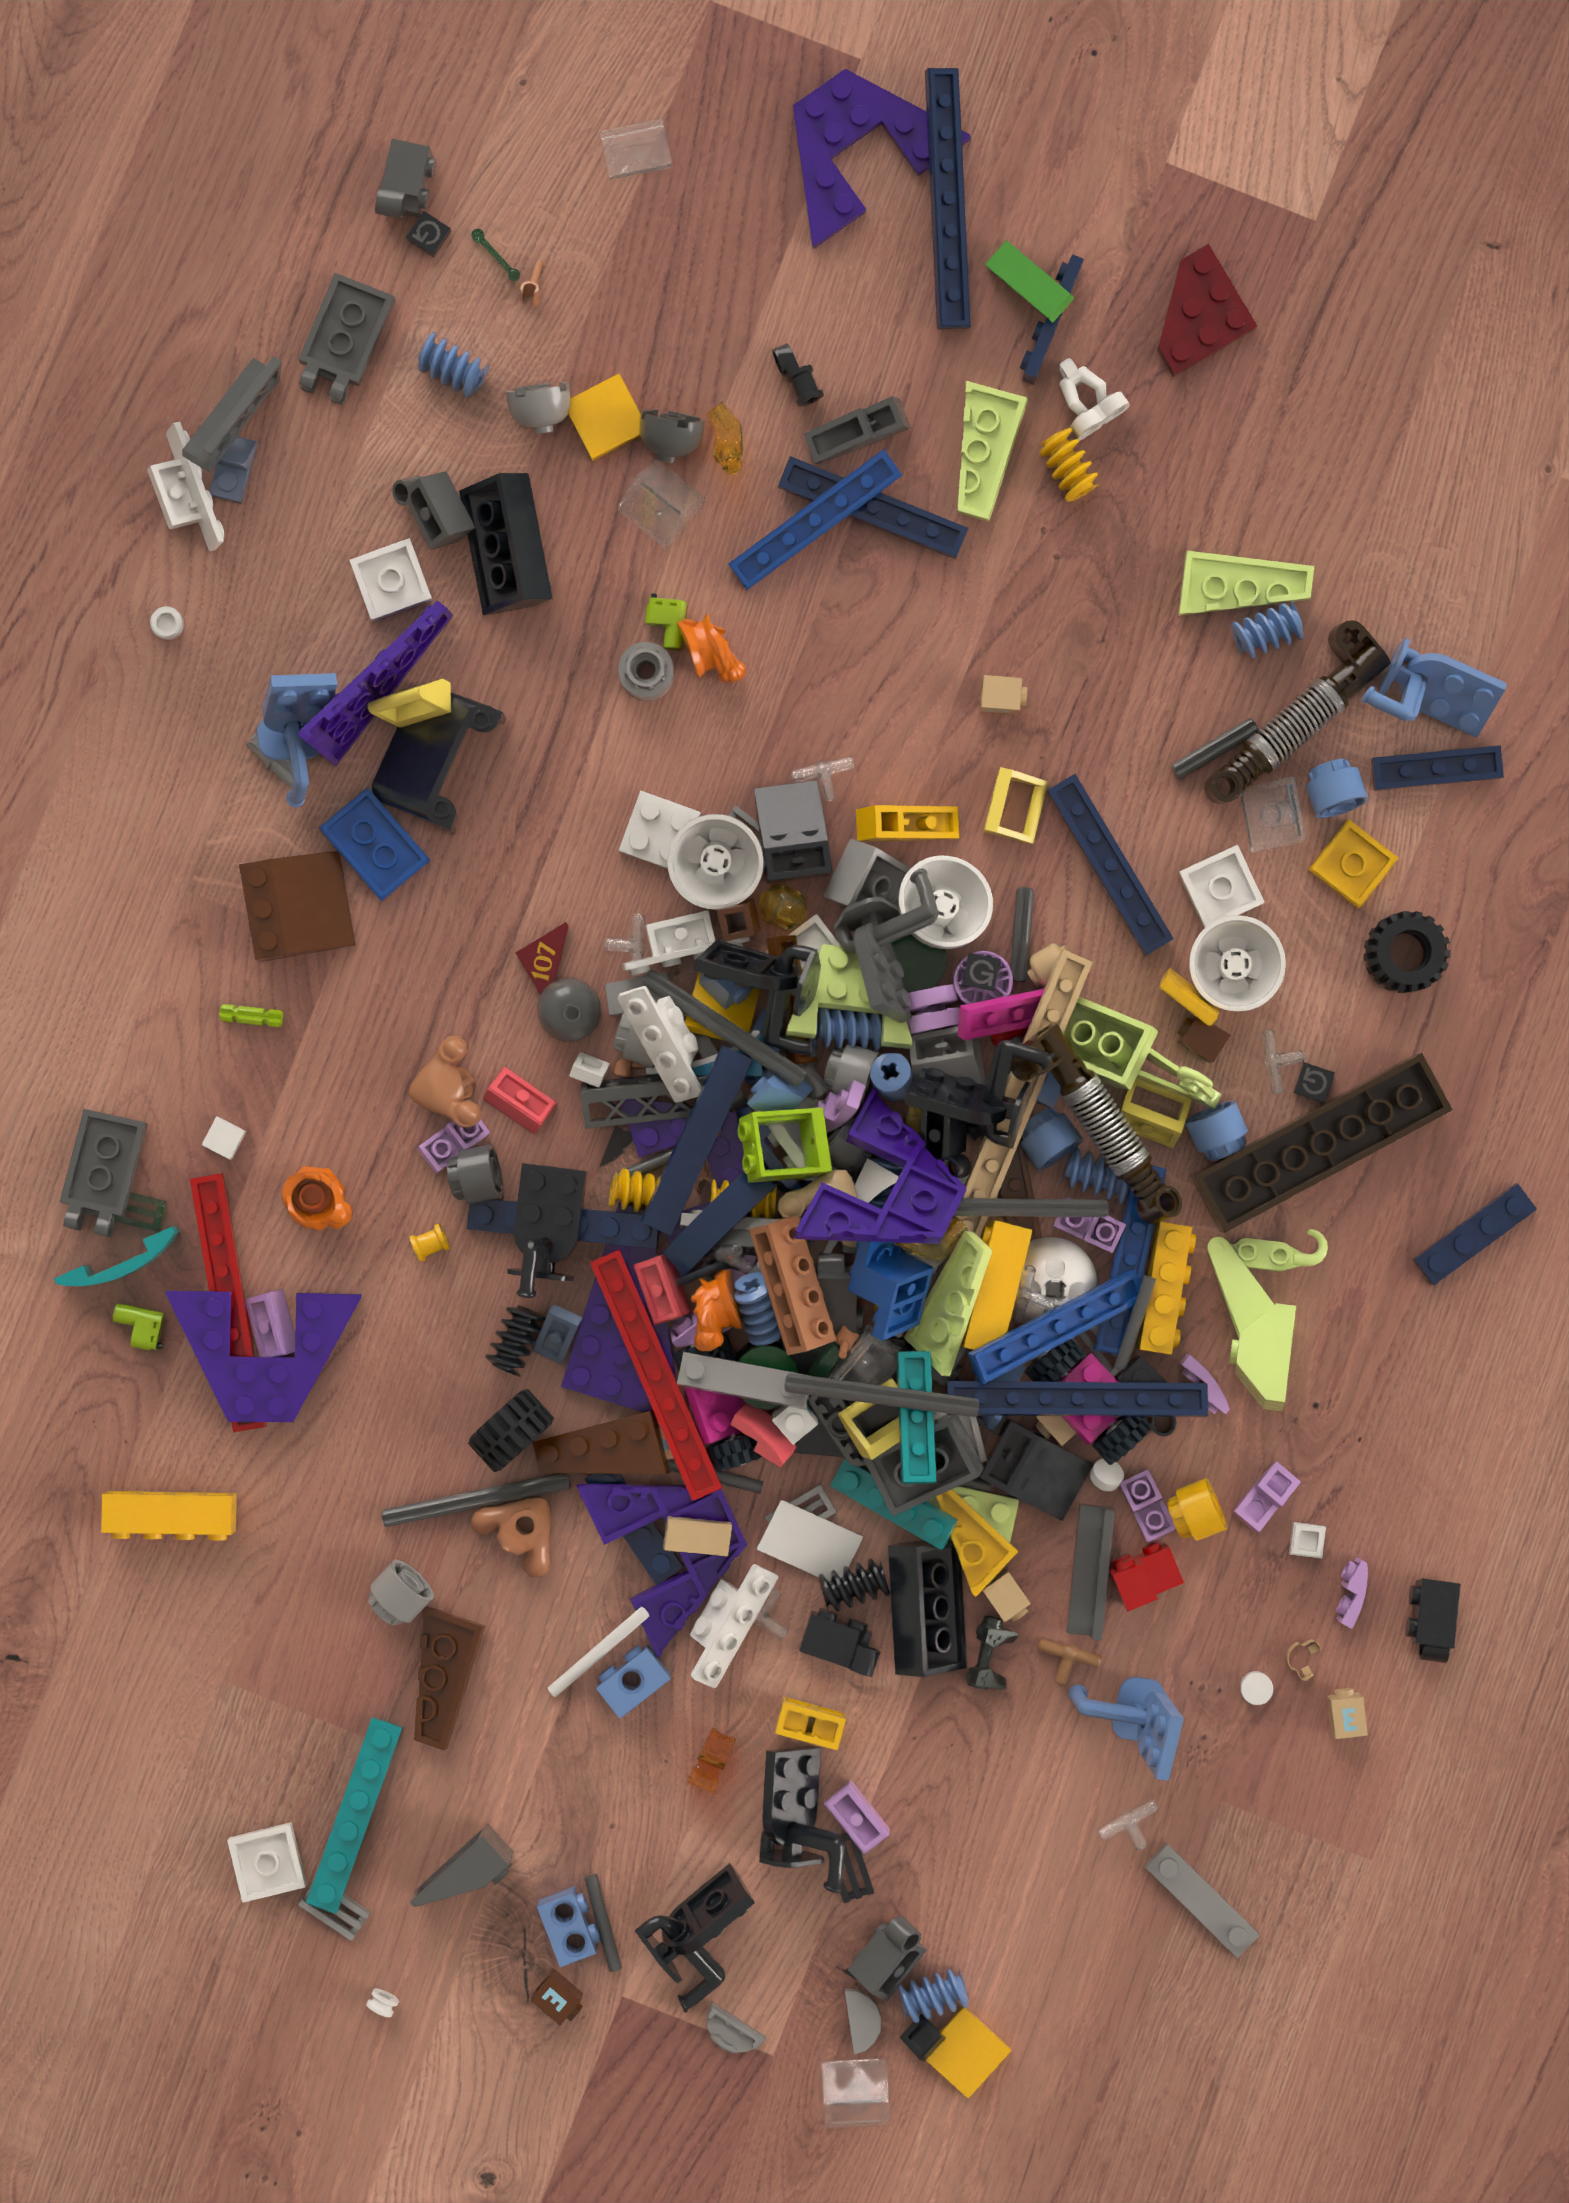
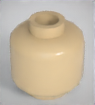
[1028,943,1070,988]

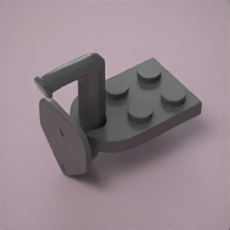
[834,868,938,1023]

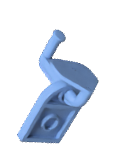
[1361,638,1507,737]
[256,673,338,808]
[1069,1677,1184,1781]

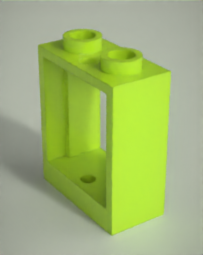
[738,1107,832,1183]

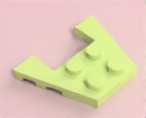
[785,944,912,1049]

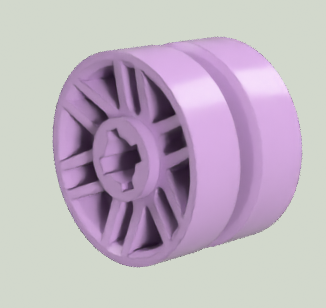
[952,951,1013,1005]
[907,984,959,1034]

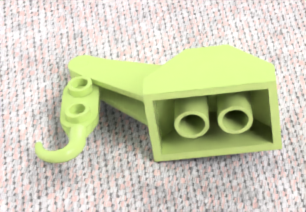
[1064,997,1222,1109]
[1207,1229,1328,1411]

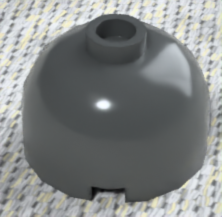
[640,409,705,463]
[537,978,601,1042]

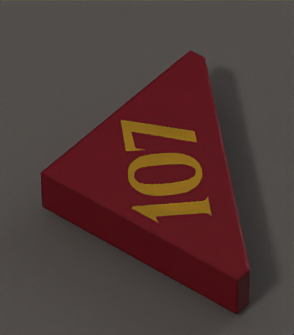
[515,922,569,995]

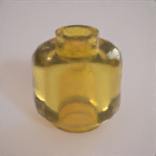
[759,884,808,931]

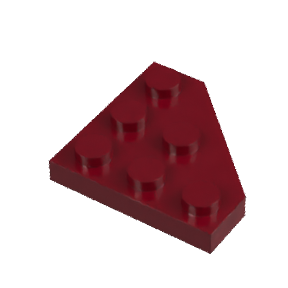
[1157,243,1257,377]

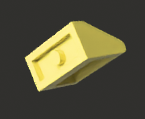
[368,679,451,727]
[983,767,1048,844]
[1118,1078,1192,1148]
[838,1378,900,1460]

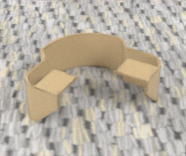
[1286,1639,1321,1681]

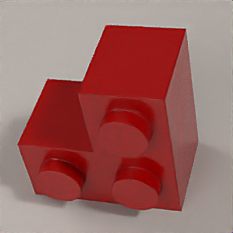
[1109,1542,1184,1612]

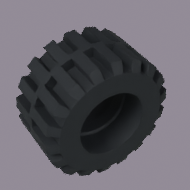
[1363,911,1451,993]
[468,1389,554,1472]

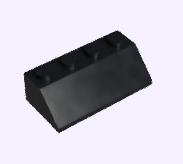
[459,473,553,615]
[888,1539,967,1677]

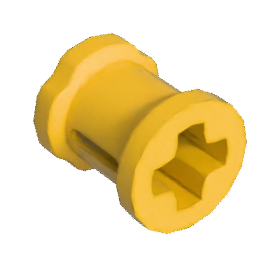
[409,1223,451,1262]

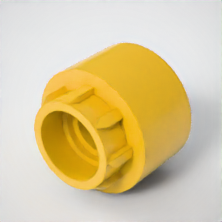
[1167,1478,1227,1541]

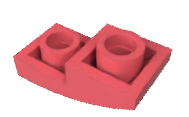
[730,1403,797,1468]

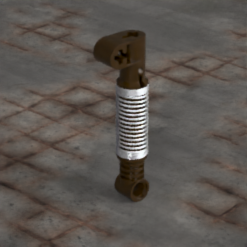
[1204,620,1391,804]
[1011,1022,1182,1224]

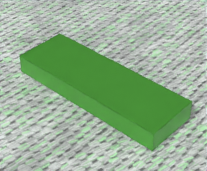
[985,240,1074,323]

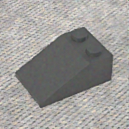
[863,1414,984,1517]
[410,1824,514,1907]

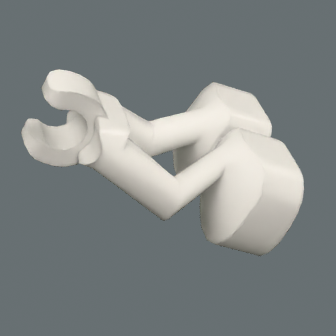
[1059,358,1130,441]

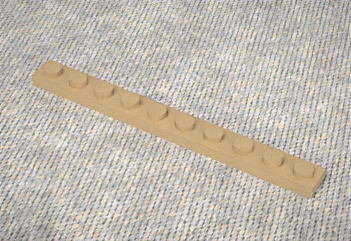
[938,949,1093,1254]

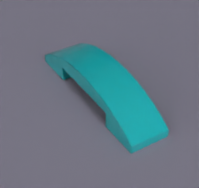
[54,1226,180,1286]

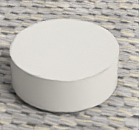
[150,606,184,640]
[1090,1458,1124,1492]
[1240,1671,1273,1705]

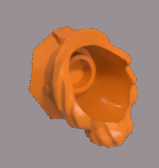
[677,613,746,683]
[281,1166,352,1231]
[691,1269,743,1352]

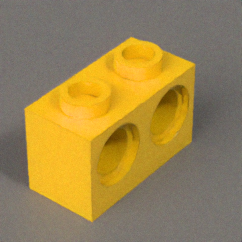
[775,1696,846,1751]

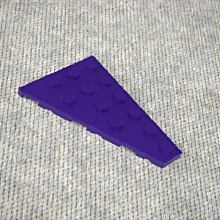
[297,601,453,766]
[561,1202,677,1412]

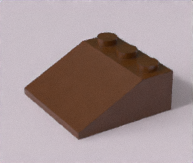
[239,851,356,962]

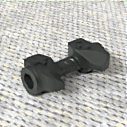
[965,1615,1018,1690]

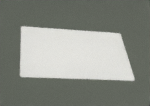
[757,1500,863,1581]

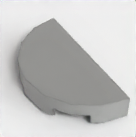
[845,1988,881,2055]
[707,2002,766,2053]

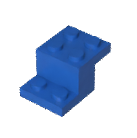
[848,1241,934,1341]

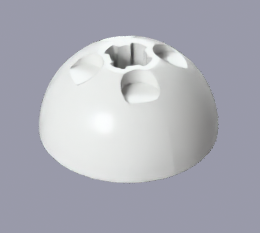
[667,814,763,909]
[898,855,993,949]
[1189,915,1286,1011]
[1012,1237,1098,1324]

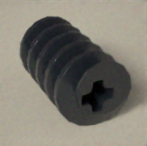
[485,1305,546,1377]
[819,1558,890,1612]

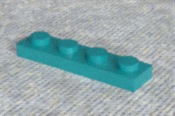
[896,1351,936,1484]
[830,1458,958,1550]

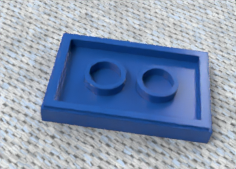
[319,787,430,902]

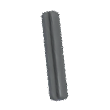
[1171,718,1258,779]
[1010,887,1034,982]

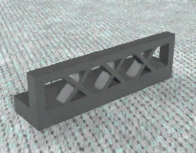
[182,356,282,473]
[580,1075,708,1129]
[1066,1504,1115,1640]

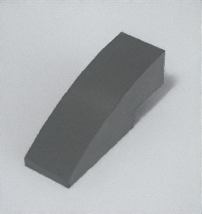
[804,396,911,464]

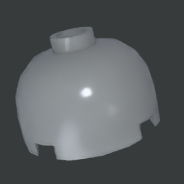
[506,382,570,434]

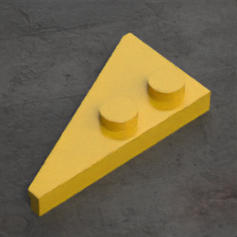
[936,1489,1018,1597]

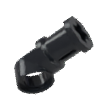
[772,343,824,407]

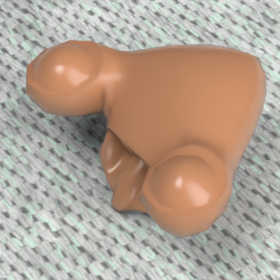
[408,1035,482,1128]
[471,1497,552,1578]

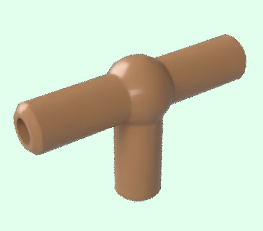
[1037,1638,1102,1685]

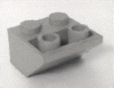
[909,1026,985,1085]

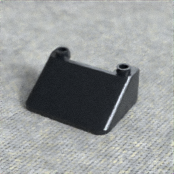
[372,692,507,835]

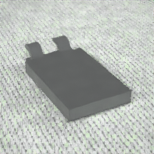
[298,273,395,405]
[60,1109,148,1238]

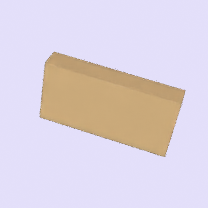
[663,1516,732,1556]

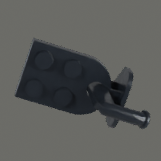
[694,940,821,1058]
[904,1040,1055,1149]
[507,1163,588,1298]
[759,1746,845,1893]
[635,1863,755,2013]

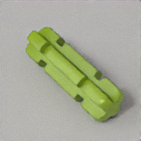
[219,1004,283,1027]

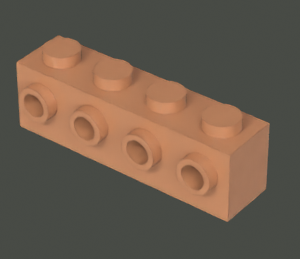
[749,1215,836,1355]

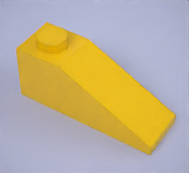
[856,805,959,842]

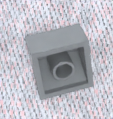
[823,838,911,908]

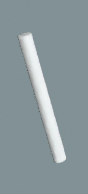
[548,1607,649,1697]

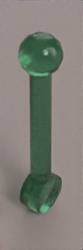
[471,229,520,281]

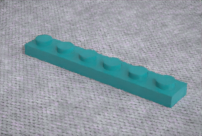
[306,1716,403,1914]

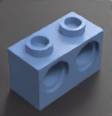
[537,1886,601,1967]

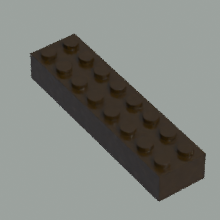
[1190,1053,1453,1233]

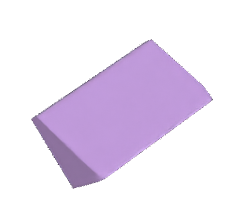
[245,1289,295,1357]
[824,1780,890,1854]

